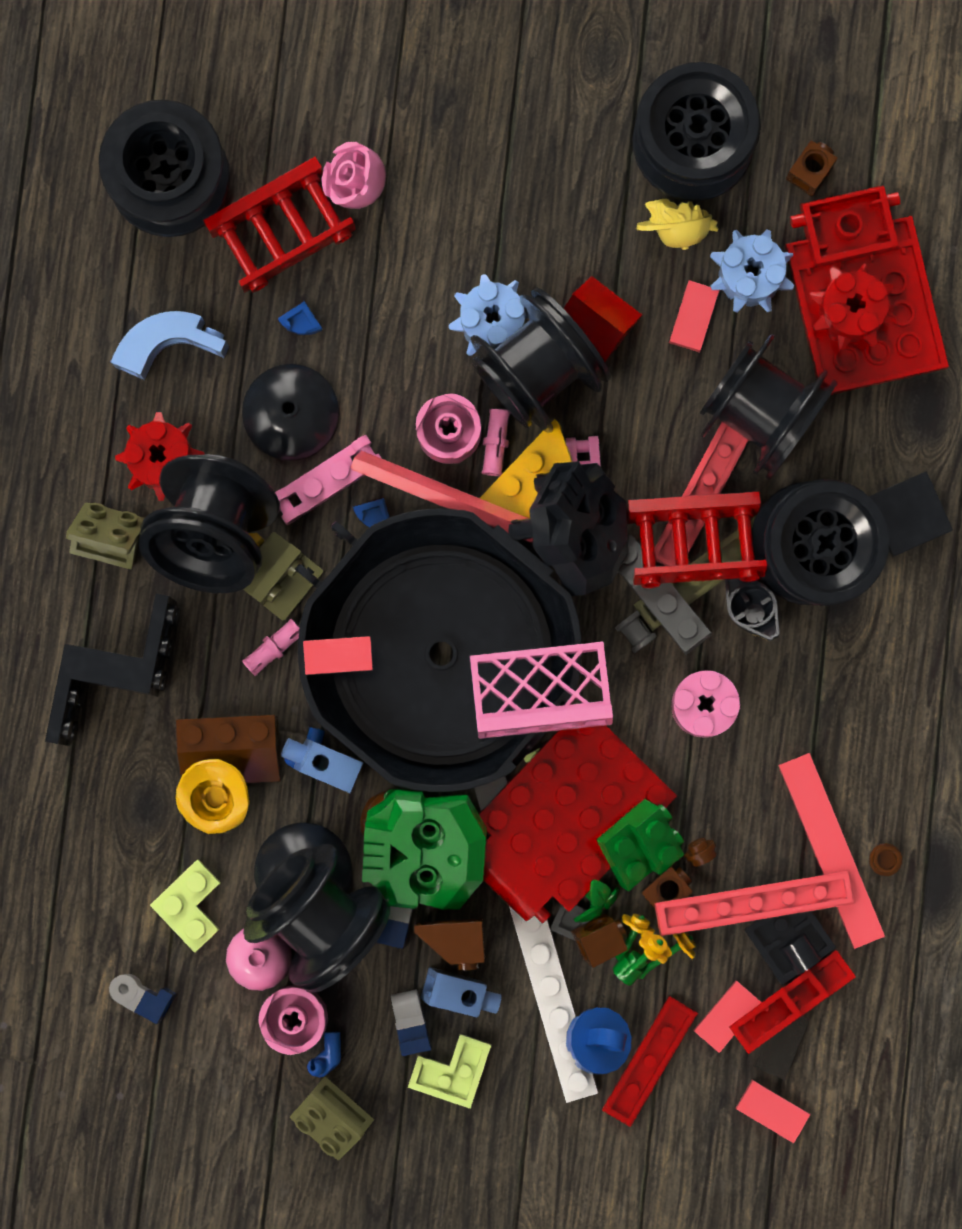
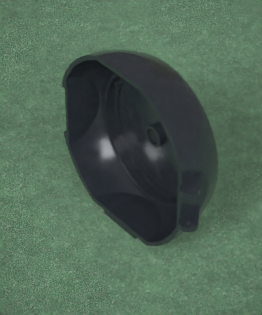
[295,509,582,792]

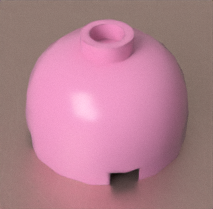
[322,142,386,209]
[226,929,292,991]

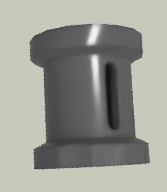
[615,610,657,654]

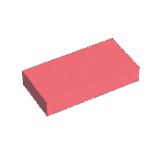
[669,280,719,353]
[303,636,373,675]
[693,981,762,1053]
[736,1080,810,1143]

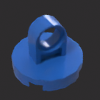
[566,1007,631,1074]

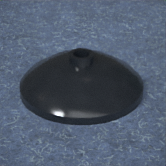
[242,364,339,461]
[254,823,353,893]

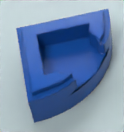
[278,301,323,335]
[353,498,390,527]

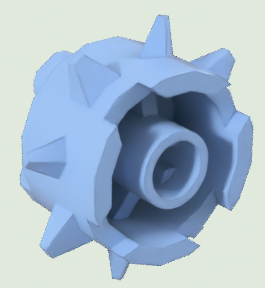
[710,229,794,313]
[449,274,528,356]

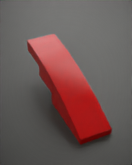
[729,950,856,1054]

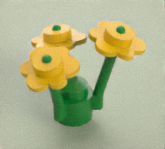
[612,913,696,986]

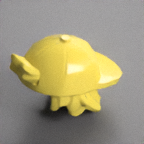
[636,199,719,250]

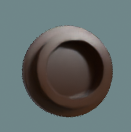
[685,838,717,867]
[869,843,902,876]

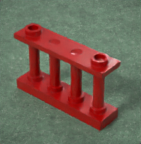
[203,156,356,293]
[627,492,767,588]

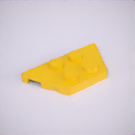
[480,419,573,518]

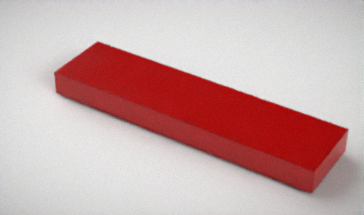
[602,996,698,1127]

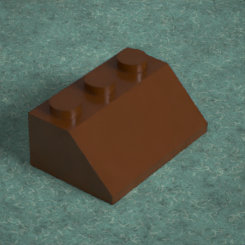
[176,715,281,783]
[414,918,485,970]

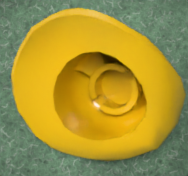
[176,759,249,834]

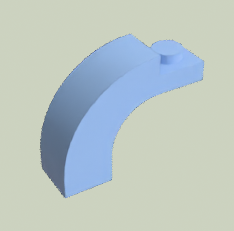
[111,311,229,380]

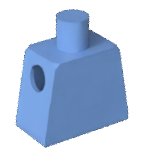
[281,738,363,793]
[421,967,501,1017]

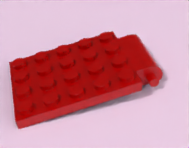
[785,185,949,395]
[479,725,677,924]

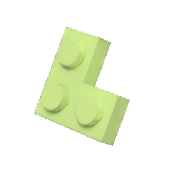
[150,859,221,953]
[408,1034,491,1108]

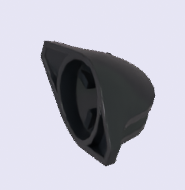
[725,578,779,641]

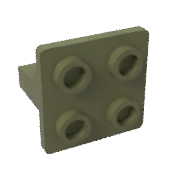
[66,503,144,570]
[243,532,323,621]
[290,1076,374,1160]

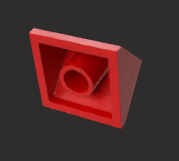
[563,276,642,362]

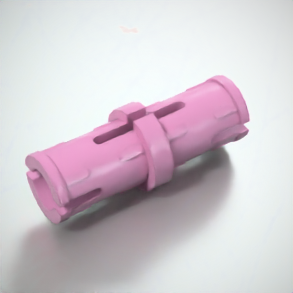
[481,409,510,477]
[242,619,300,676]

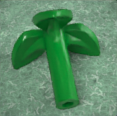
[573,879,620,923]

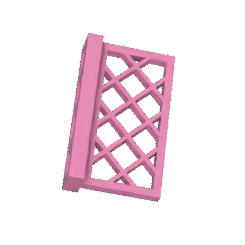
[470,642,613,739]

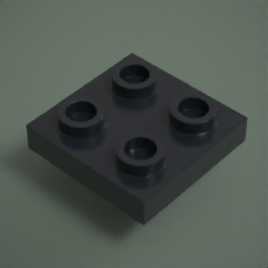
[743,911,836,985]

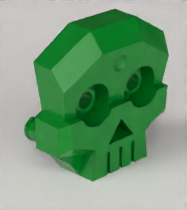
[362,789,487,910]

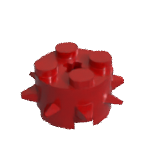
[810,264,897,350]
[115,412,205,501]

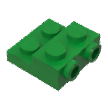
[597,799,684,891]

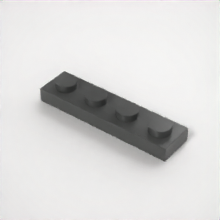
[618,534,712,655]

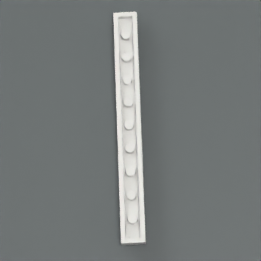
[474,776,598,1103]

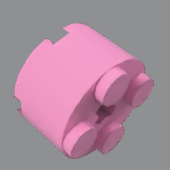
[416,394,481,464]
[672,671,740,738]
[259,985,328,1055]

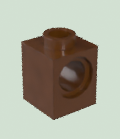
[786,140,837,197]
[640,867,693,909]
[571,913,628,968]

